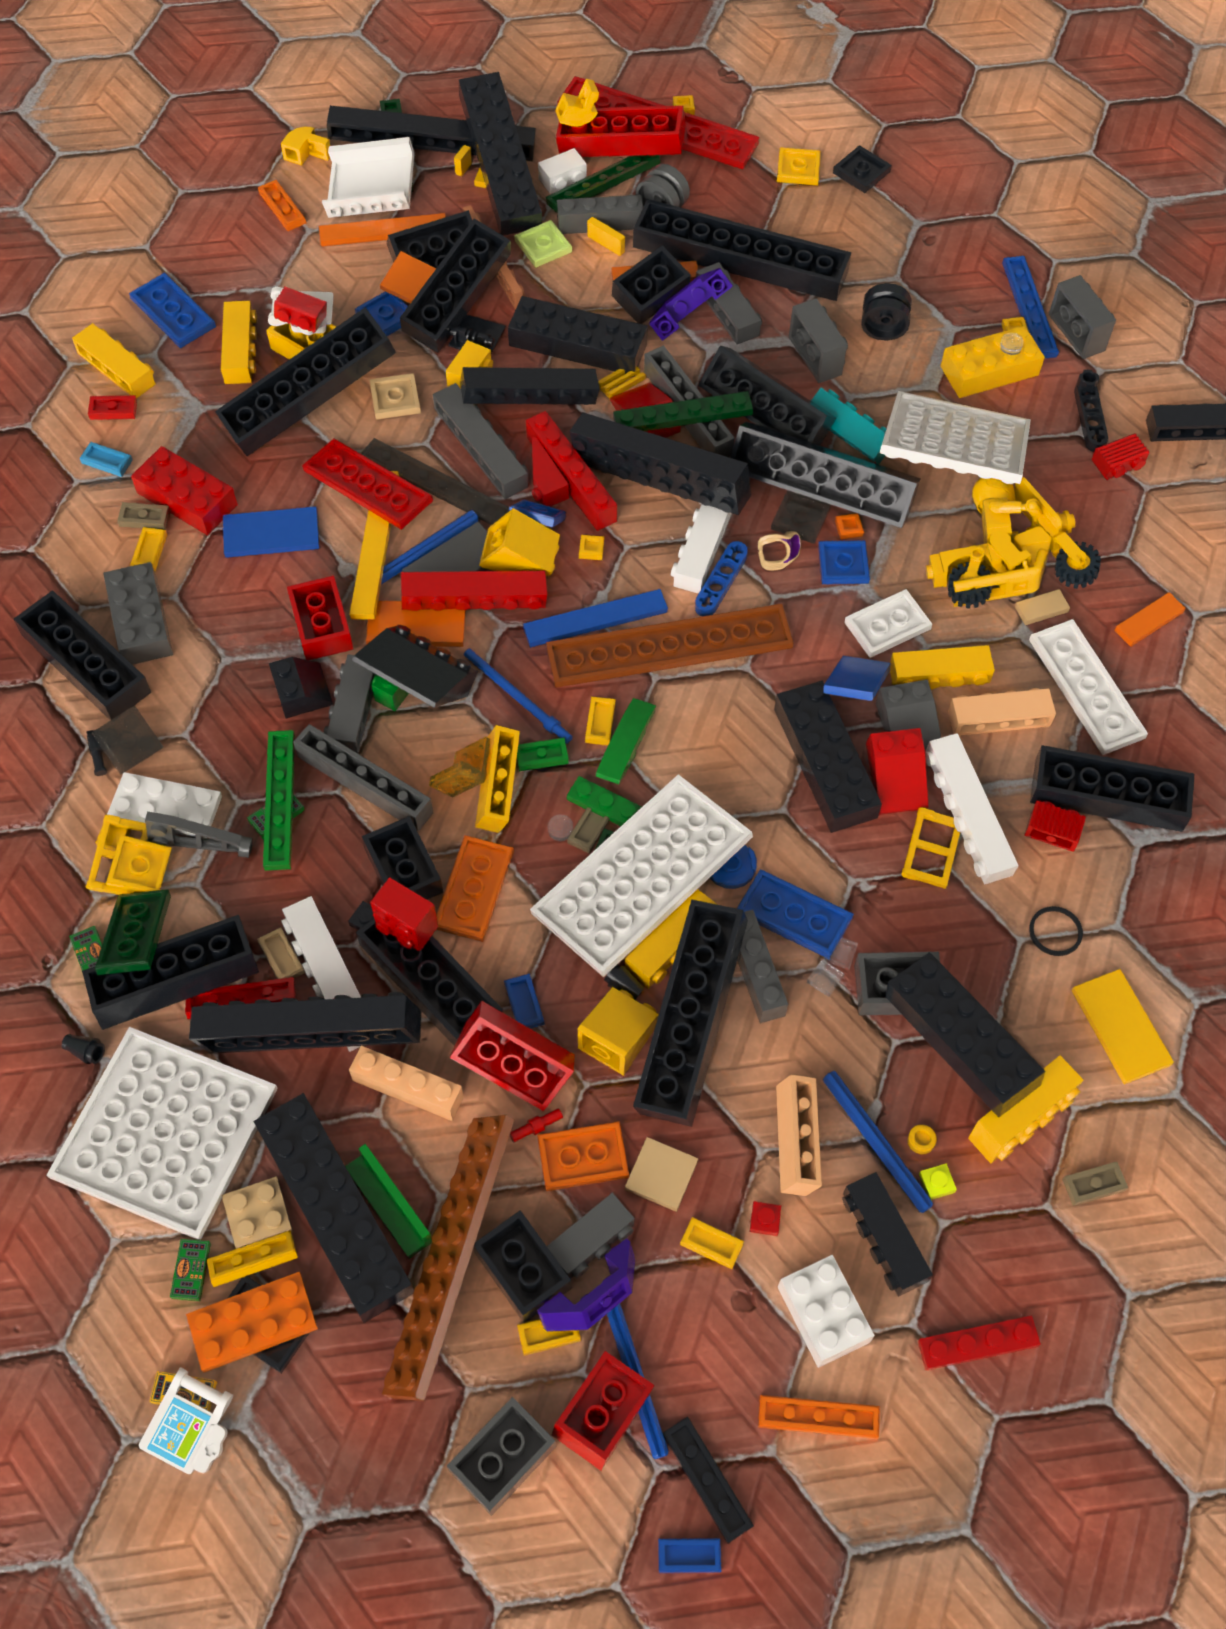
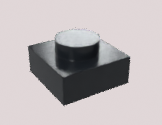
[348,901,374,930]

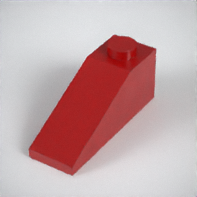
[531,436,569,507]

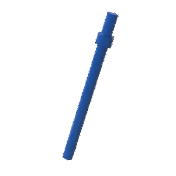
[464,648,573,744]

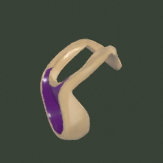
[758,531,801,571]

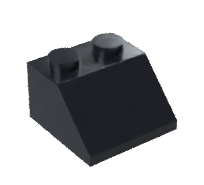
[269,657,333,719]

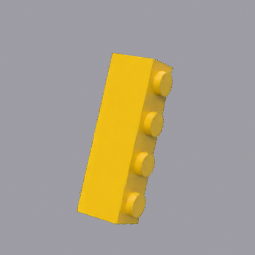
[221,301,257,384]
[72,323,156,399]
[890,645,995,689]
[475,725,520,833]
[625,889,718,989]

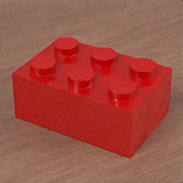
[287,575,354,660]

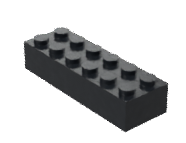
[400,218,511,353]
[508,296,648,374]
[698,345,836,445]
[14,590,151,722]
[774,680,882,833]
[1030,745,1195,832]
[82,915,259,1030]
[356,918,503,1046]
[886,952,1046,1117]

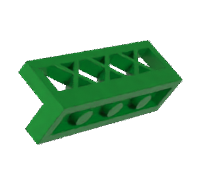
[345,1144,432,1259]

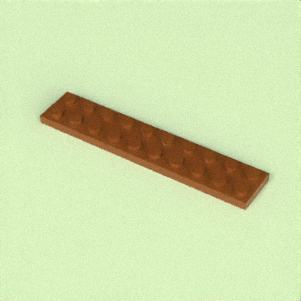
[546,604,794,688]
[382,1115,515,1401]

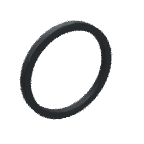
[1029,906,1083,956]

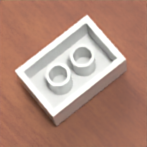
[778,1255,875,1368]

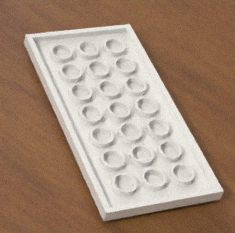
[530,774,753,977]

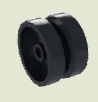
[861,283,912,341]

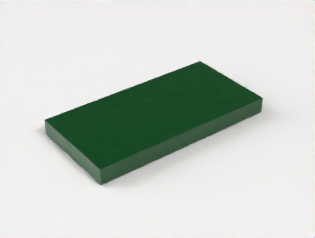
[95,889,171,975]

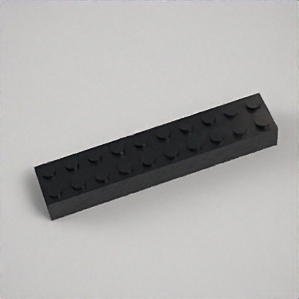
[633,199,852,301]

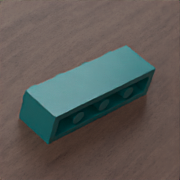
[811,388,886,465]

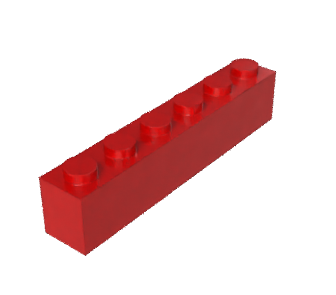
[526,411,617,531]
[401,571,547,611]

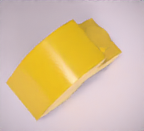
[555,79,599,127]
[281,127,330,165]

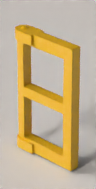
[901,808,960,889]
[86,815,148,895]

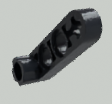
[1074,369,1108,452]

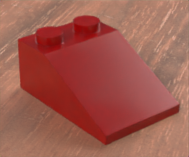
[610,382,681,438]
[866,728,929,815]
[551,1351,655,1471]

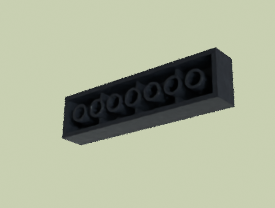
[459,72,542,236]
[215,307,396,456]
[569,412,751,515]
[730,422,921,528]
[633,899,748,1127]
[189,992,422,1054]
[253,1093,414,1323]

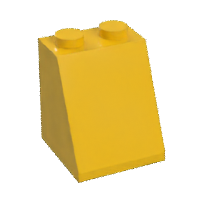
[479,508,560,576]
[577,987,659,1076]

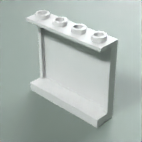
[322,137,415,218]

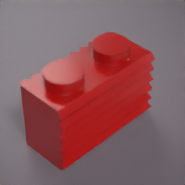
[274,286,327,333]
[1091,433,1149,480]
[1024,801,1086,852]

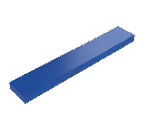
[1002,256,1059,359]
[523,589,668,648]

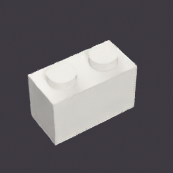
[538,148,587,194]

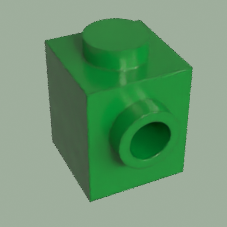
[371,675,409,711]

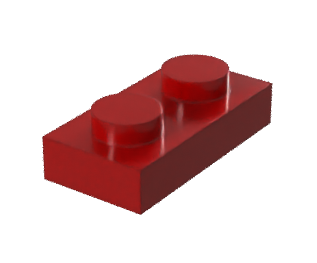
[88,395,137,420]

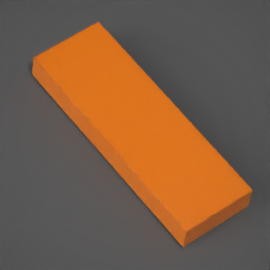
[258,180,306,231]
[1114,592,1186,647]

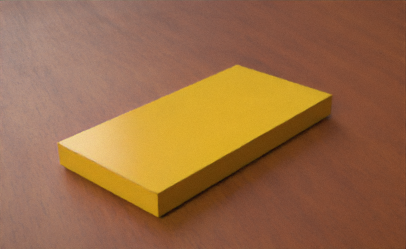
[1071,969,1174,1085]

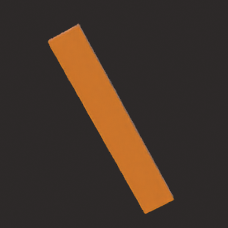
[319,213,446,247]

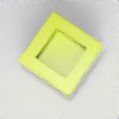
[919,1163,957,1200]

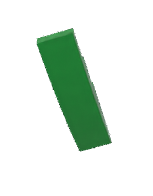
[596,698,656,784]

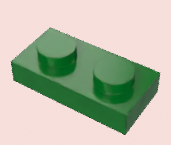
[517,738,569,771]

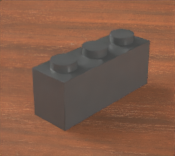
[547,1192,635,1279]

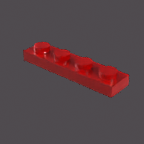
[185,977,296,1019]
[918,1315,1041,1371]

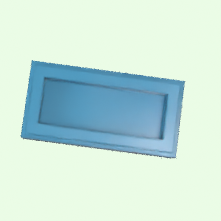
[79,442,133,477]

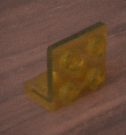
[429,737,490,798]

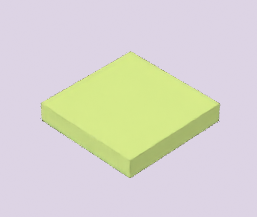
[514,220,572,268]

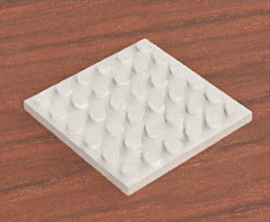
[880,391,1031,484]
[47,1027,278,1240]

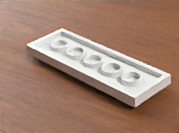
[1029,619,1148,755]

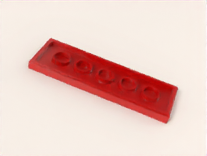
[302,438,433,530]

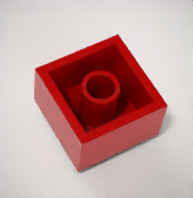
[370,877,438,952]

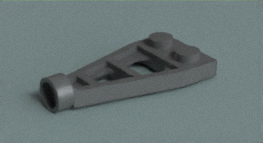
[145,811,253,858]

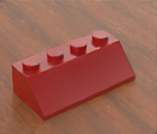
[450,1001,575,1111]

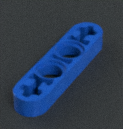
[695,541,748,617]

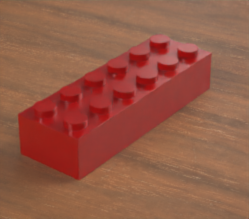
[556,106,686,157]

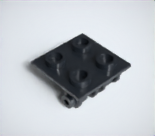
[448,315,506,354]

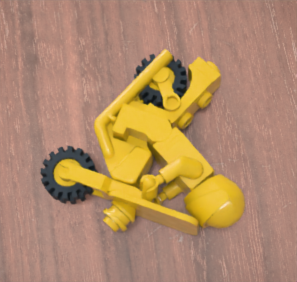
[926,476,1101,609]

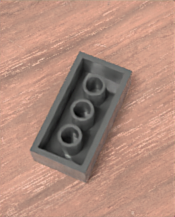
[103,562,173,665]

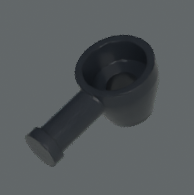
[86,730,111,776]

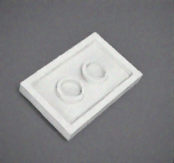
[844,589,932,658]

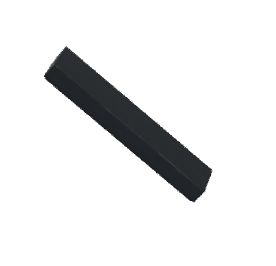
[663,1417,754,1544]

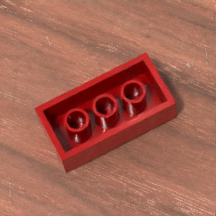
[131,446,238,536]

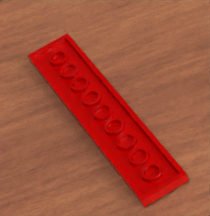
[557,76,760,170]

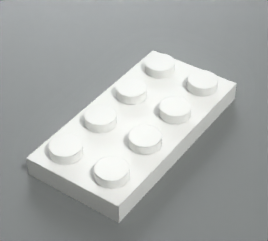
[107,772,222,839]

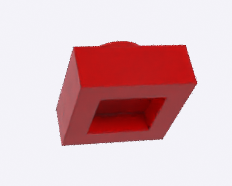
[749,1201,782,1236]

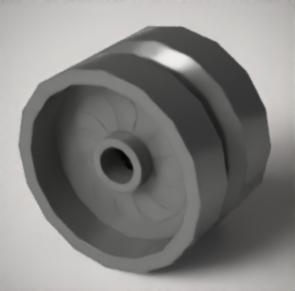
[636,164,690,208]

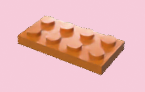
[186,1271,318,1373]

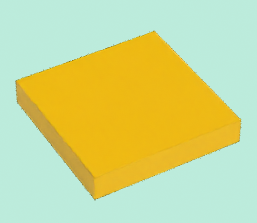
[777,147,821,185]
[106,834,172,893]

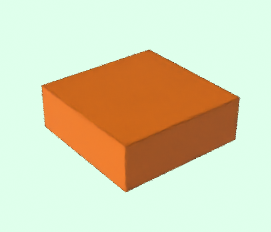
[835,513,864,540]

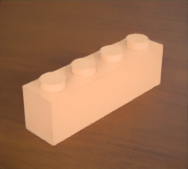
[948,688,1056,736]
[349,1046,464,1121]
[776,1074,822,1196]

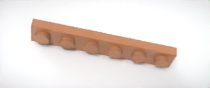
[463,205,525,309]

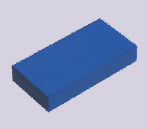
[504,973,545,1029]
[658,1538,721,1573]

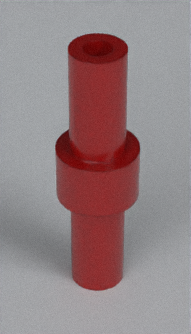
[509,1108,563,1143]

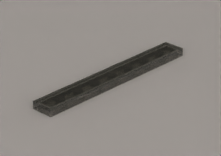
[361,438,510,525]

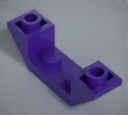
[649,268,733,341]
[537,1238,635,1331]

